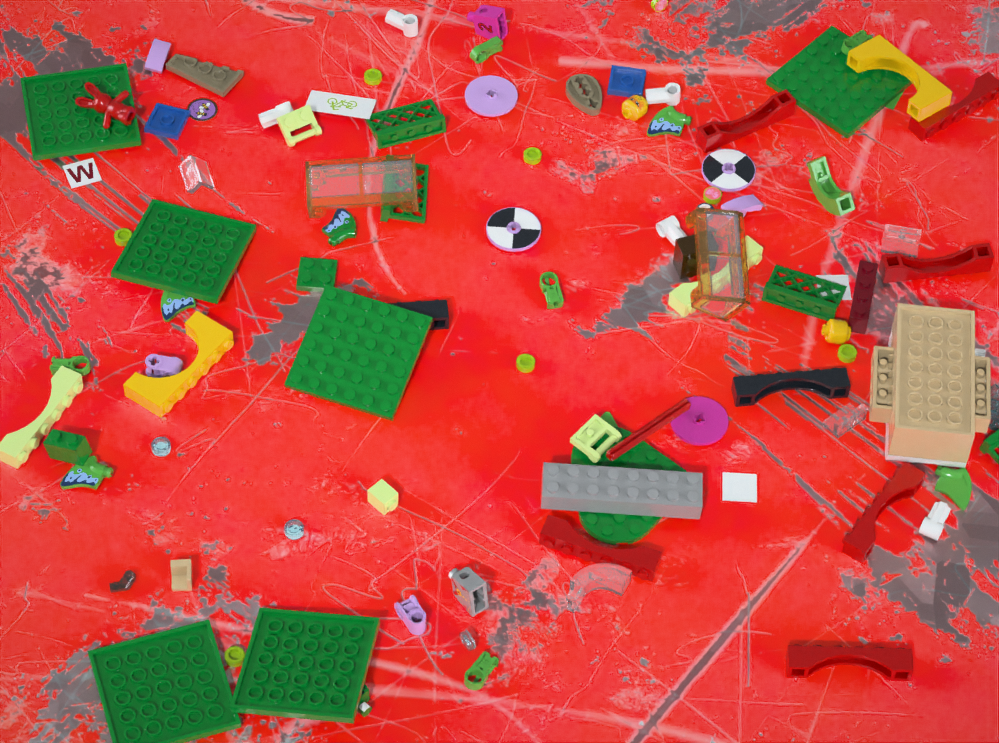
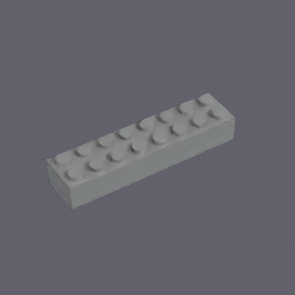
[541,462,703,519]

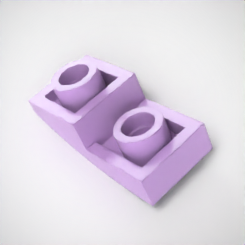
[144,39,171,74]
[721,194,763,219]

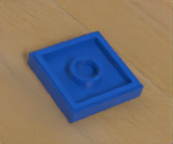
[607,65,646,98]
[144,103,190,140]

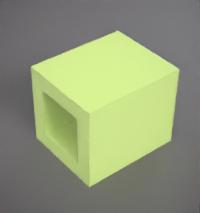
[367,479,398,515]

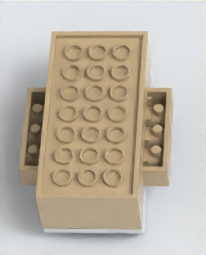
[869,303,991,468]

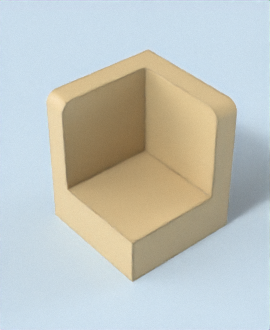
[170,559,192,591]

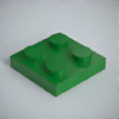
[296,257,338,293]

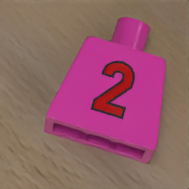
[467,5,508,40]

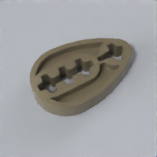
[565,74,602,116]

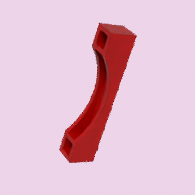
[908,71,999,141]
[695,89,796,153]
[879,243,994,283]
[842,461,926,564]
[539,514,662,582]
[785,644,914,681]

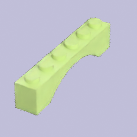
[668,235,763,317]
[0,366,83,469]

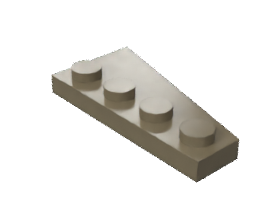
[166,54,244,97]

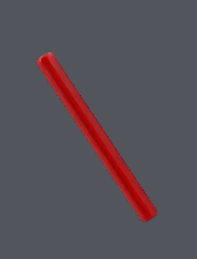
[606,399,691,461]

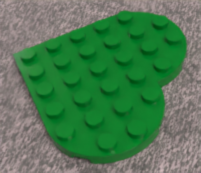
[571,426,687,545]

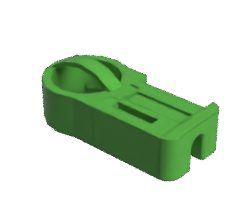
[841,30,873,55]
[470,36,503,64]
[539,272,564,309]
[50,356,91,376]
[464,651,499,690]

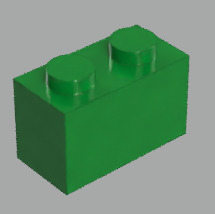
[43,429,93,466]

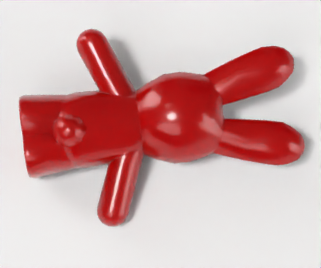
[75,82,136,129]

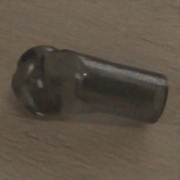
[109,570,136,593]

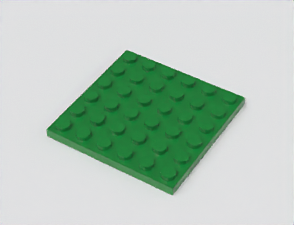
[766,26,912,139]
[20,63,141,161]
[111,199,256,304]
[284,285,433,421]
[230,608,380,724]
[88,620,241,743]

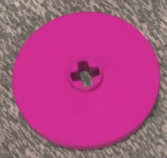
[670,396,728,446]

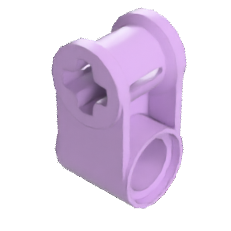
[145,354,184,378]
[394,595,427,635]

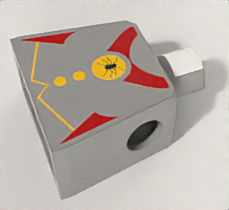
[449,567,489,617]

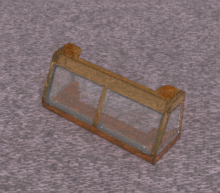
[305,154,419,218]
[685,207,750,322]

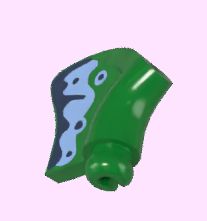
[322,207,357,247]

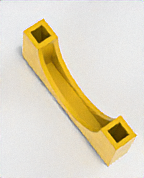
[847,34,952,122]
[123,311,234,418]

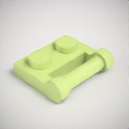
[276,105,322,147]
[570,414,622,463]

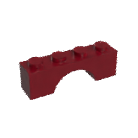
[848,260,878,334]

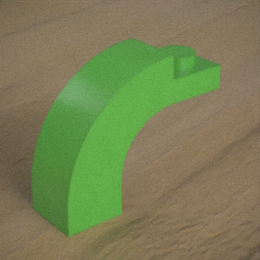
[807,156,855,216]

